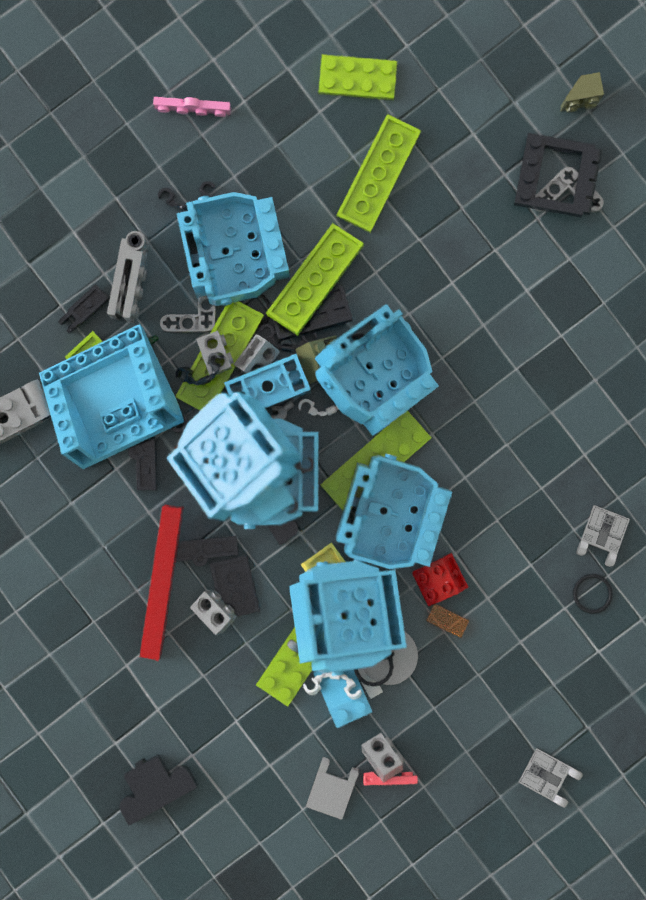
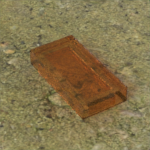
[426,604,469,638]

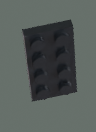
[269,284,353,341]

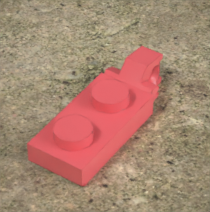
[363,772,418,785]

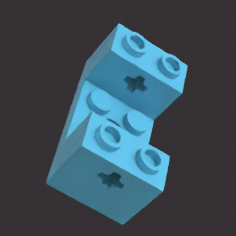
[224,354,311,408]

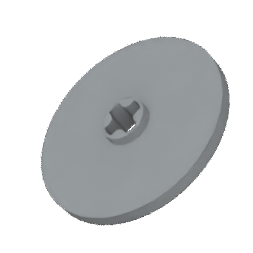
[363,631,418,685]

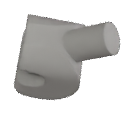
[271,400,294,421]

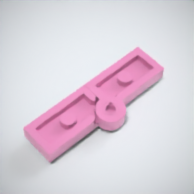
[153,97,231,117]

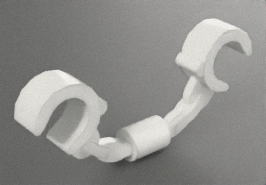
[298,399,339,416]
[303,673,362,700]

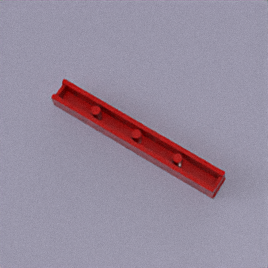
[140,504,184,661]

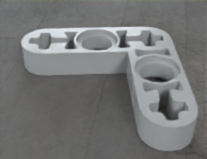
[535,167,604,213]
[160,278,216,333]

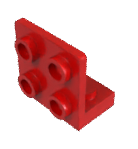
[412,553,468,606]

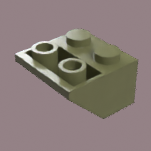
[560,72,604,113]
[295,335,337,385]

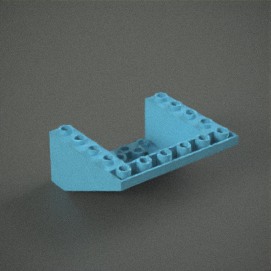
[39,324,184,469]

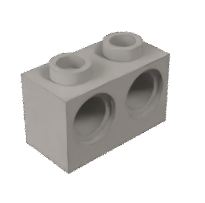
[196,331,234,375]
[233,334,280,374]
[190,589,238,635]
[362,733,404,783]

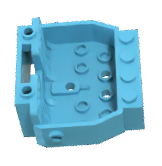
[177,192,290,306]
[314,304,439,436]
[167,392,302,521]
[231,419,318,529]
[335,454,452,569]
[289,561,407,676]

